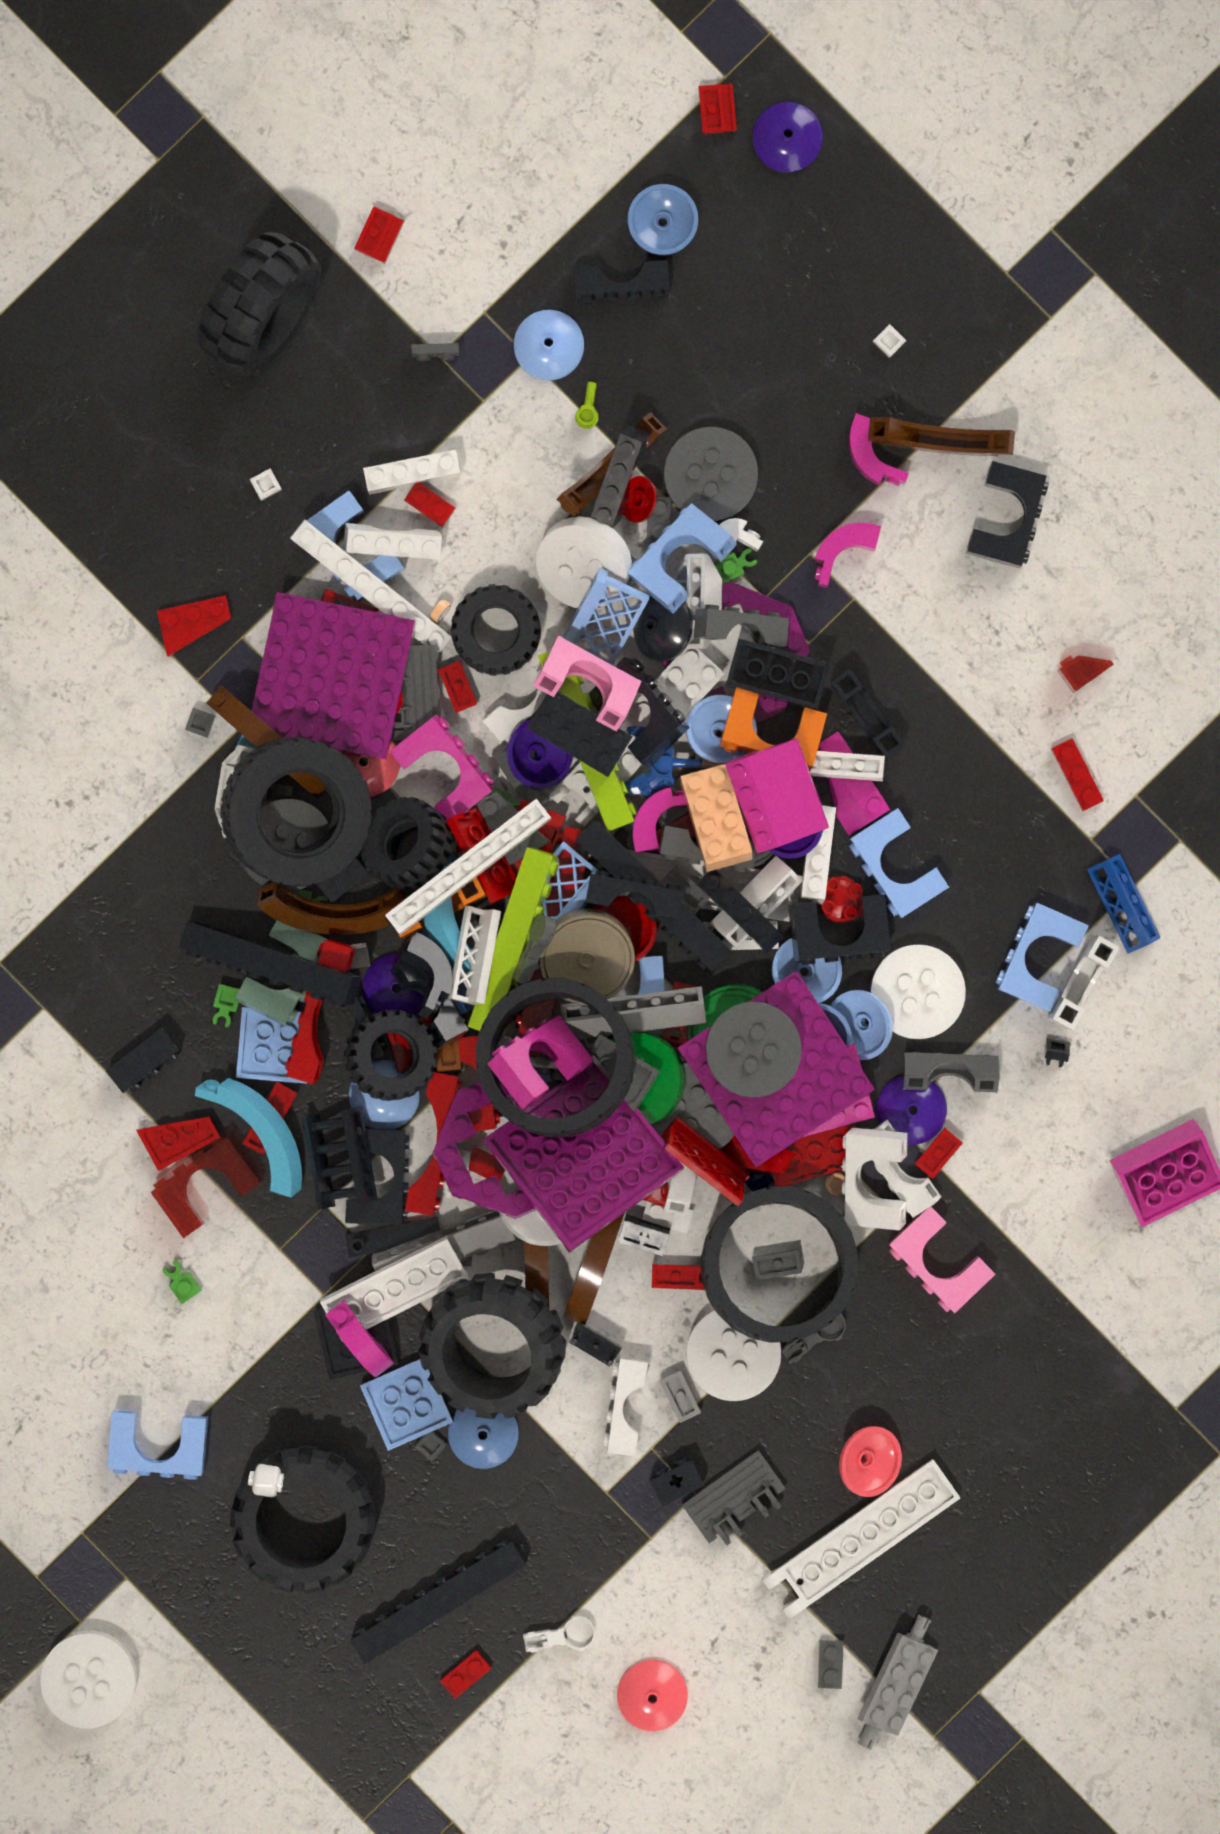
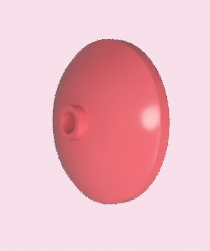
[338,740,400,797]
[839,1426,902,1497]
[617,1660,688,1731]

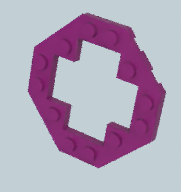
[662,581,810,723]
[433,1080,550,1219]

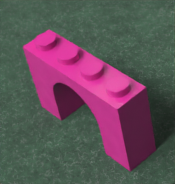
[389,714,495,820]
[488,1016,594,1110]

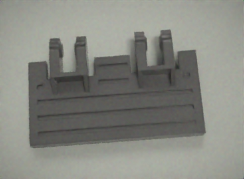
[393,644,441,741]
[682,1450,786,1545]

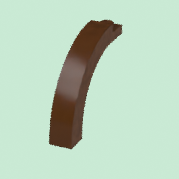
[556,413,667,516]
[868,417,1015,456]
[206,685,325,798]
[257,882,404,935]
[564,1213,625,1325]
[524,1241,549,1309]

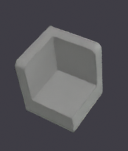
[350,943,371,969]

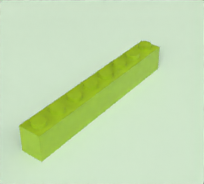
[538,652,637,832]
[468,847,559,1032]

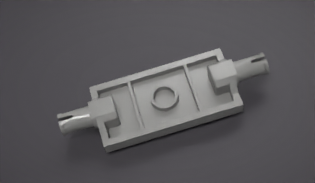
[857,1614,938,1750]

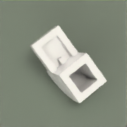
[719,518,763,556]

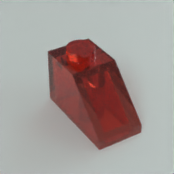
[1057,655,1114,693]

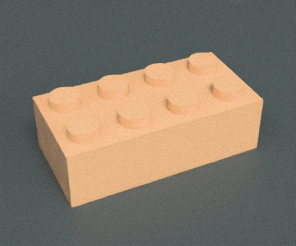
[681,764,752,872]

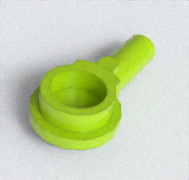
[575,382,598,429]

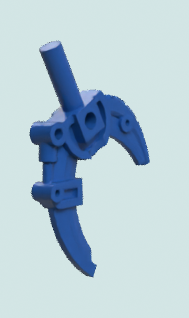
[624,726,702,796]

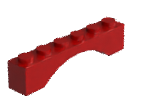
[285,939,356,1084]
[405,1071,462,1216]

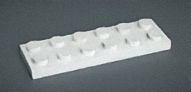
[320,1236,468,1341]

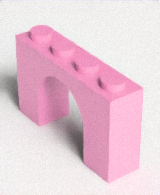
[533,636,641,732]
[888,1206,995,1313]

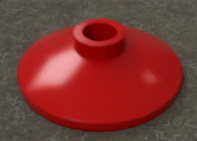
[623,476,656,523]

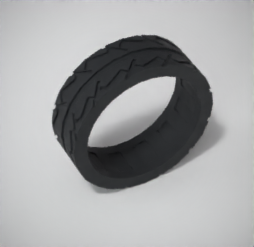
[476,978,635,1137]
[700,1186,859,1343]

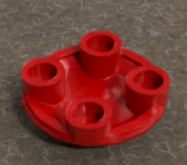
[818,876,863,922]

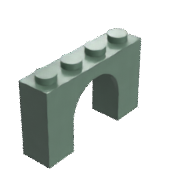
[235,920,327,1027]

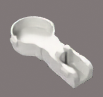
[523,1615,594,1653]

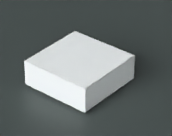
[873,324,906,358]
[250,468,282,501]

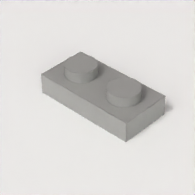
[659,1369,701,1423]

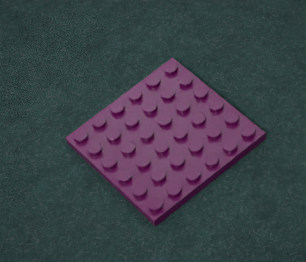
[252,592,416,760]
[677,970,875,1168]
[483,1062,684,1253]

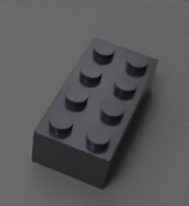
[725,638,830,710]
[527,691,633,777]

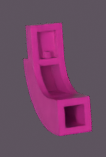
[849,413,909,486]
[814,523,881,588]
[632,787,687,854]
[325,1301,394,1377]

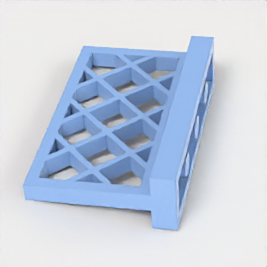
[562,568,650,665]
[504,842,599,920]

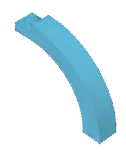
[423,852,473,978]
[195,1078,302,1197]

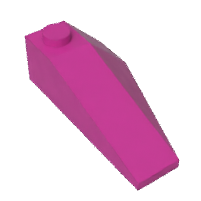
[819,732,890,835]

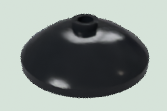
[633,595,693,662]

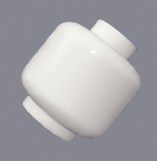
[248,1464,284,1497]

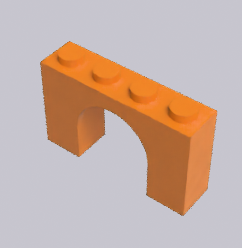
[719,687,827,772]
[397,877,487,939]

